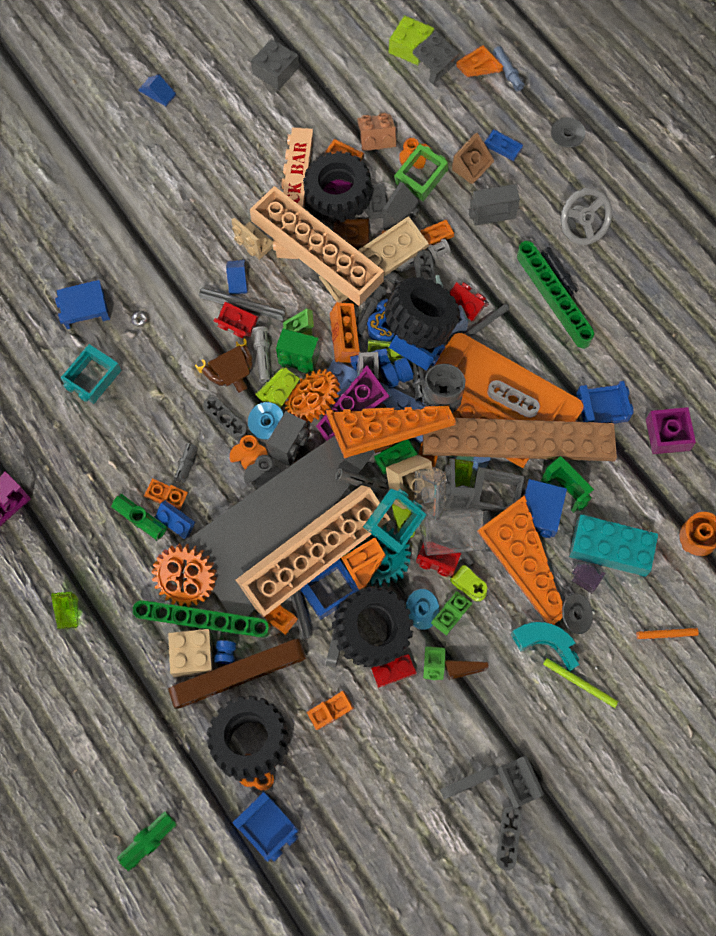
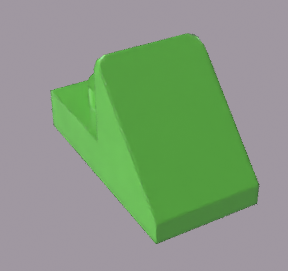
[283,309,314,336]

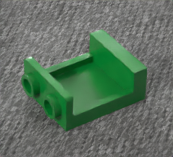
[541,456,594,513]

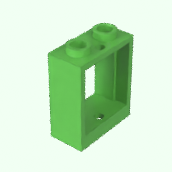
[394,144,448,202]

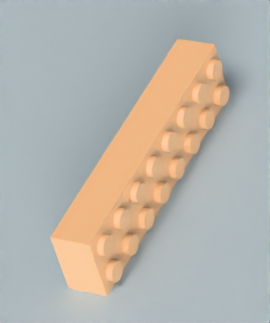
[250,186,384,306]
[236,485,391,616]

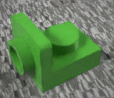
[423,647,445,680]

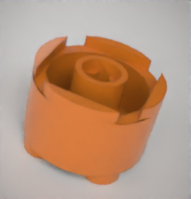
[679,512,716,556]

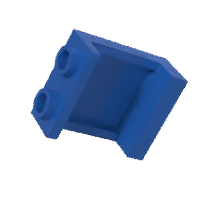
[55,280,110,329]
[576,381,634,424]
[525,479,567,538]
[232,792,299,862]

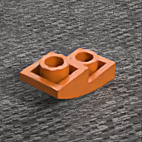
[144,478,188,510]

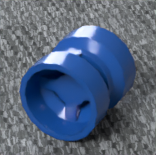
[214,641,237,665]

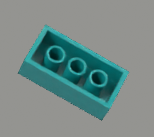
[569,514,658,577]

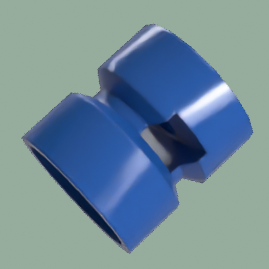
[380,357,413,389]

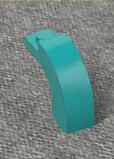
[510,622,579,672]

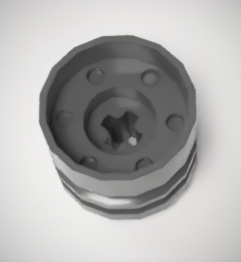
[422,364,466,413]

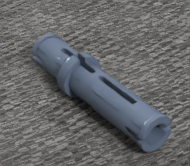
[492,46,525,91]

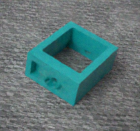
[61,344,122,404]
[363,489,427,553]

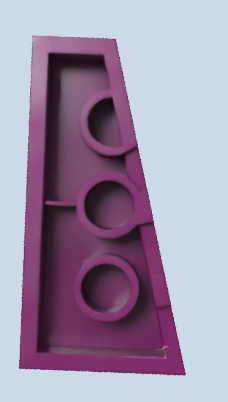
[316,365,391,441]
[0,472,31,527]

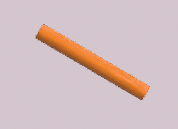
[636,628,699,640]

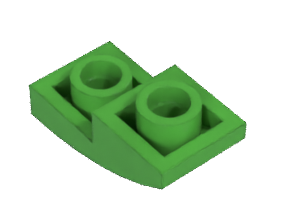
[431,591,472,636]

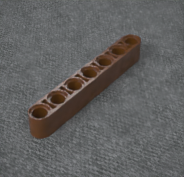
[168,638,307,709]

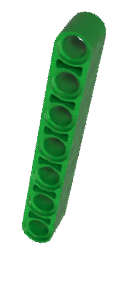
[517,241,594,349]
[132,600,271,638]

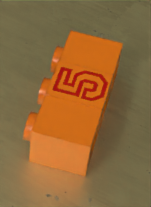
[330,302,360,363]

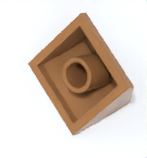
[452,133,494,184]

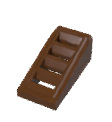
[445,661,489,680]

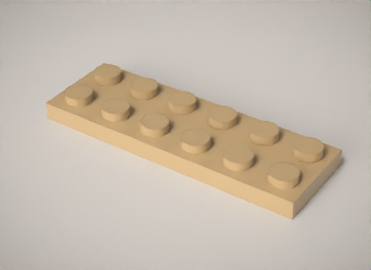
[319,216,429,303]

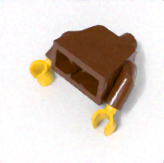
[195,339,253,393]

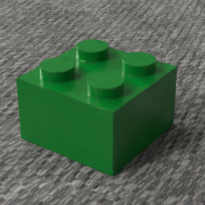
[276,328,320,373]

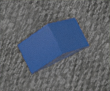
[139,75,176,107]
[226,260,247,295]

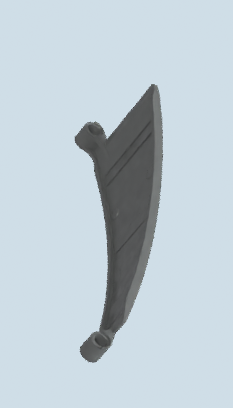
[172,436,374,624]

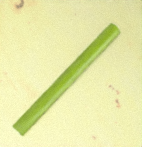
[543,658,618,708]

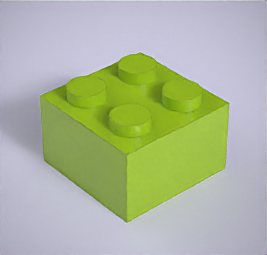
[389,15,434,65]

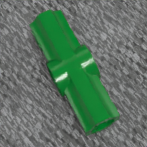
[111,494,167,541]
[117,811,178,872]

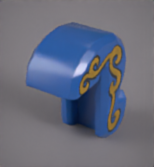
[367,299,395,342]

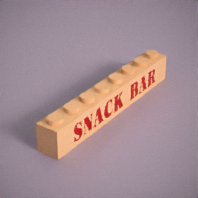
[273,127,314,259]

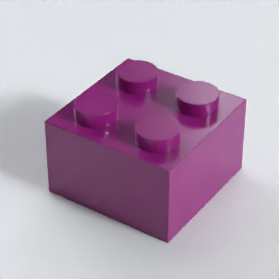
[645,407,696,455]

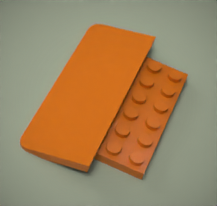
[434,333,583,468]

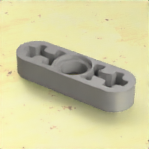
[487,380,540,418]

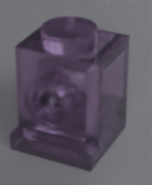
[572,563,606,594]

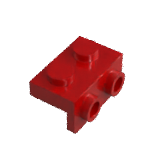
[450,282,488,321]
[213,302,259,338]
[416,540,461,577]

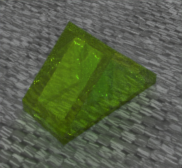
[455,459,474,487]
[51,592,78,629]

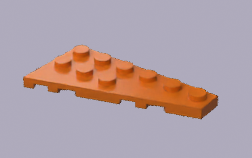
[326,406,456,458]
[477,495,563,625]

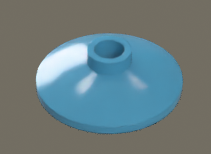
[248,402,284,440]
[406,589,439,629]

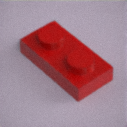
[371,654,416,688]

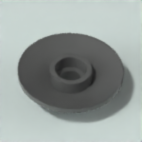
[551,118,586,148]
[562,594,593,634]

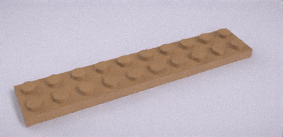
[423,418,617,461]

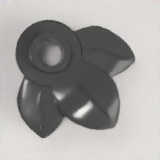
[244,455,281,489]

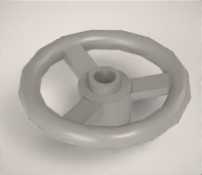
[560,188,613,245]

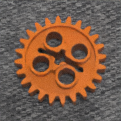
[285,369,341,423]
[151,544,217,607]

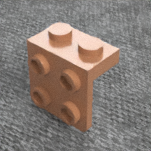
[357,113,396,151]

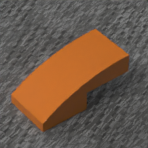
[306,691,355,730]

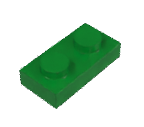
[374,439,417,475]

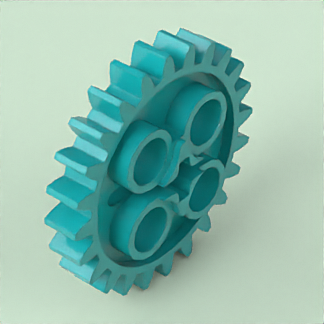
[348,526,411,587]

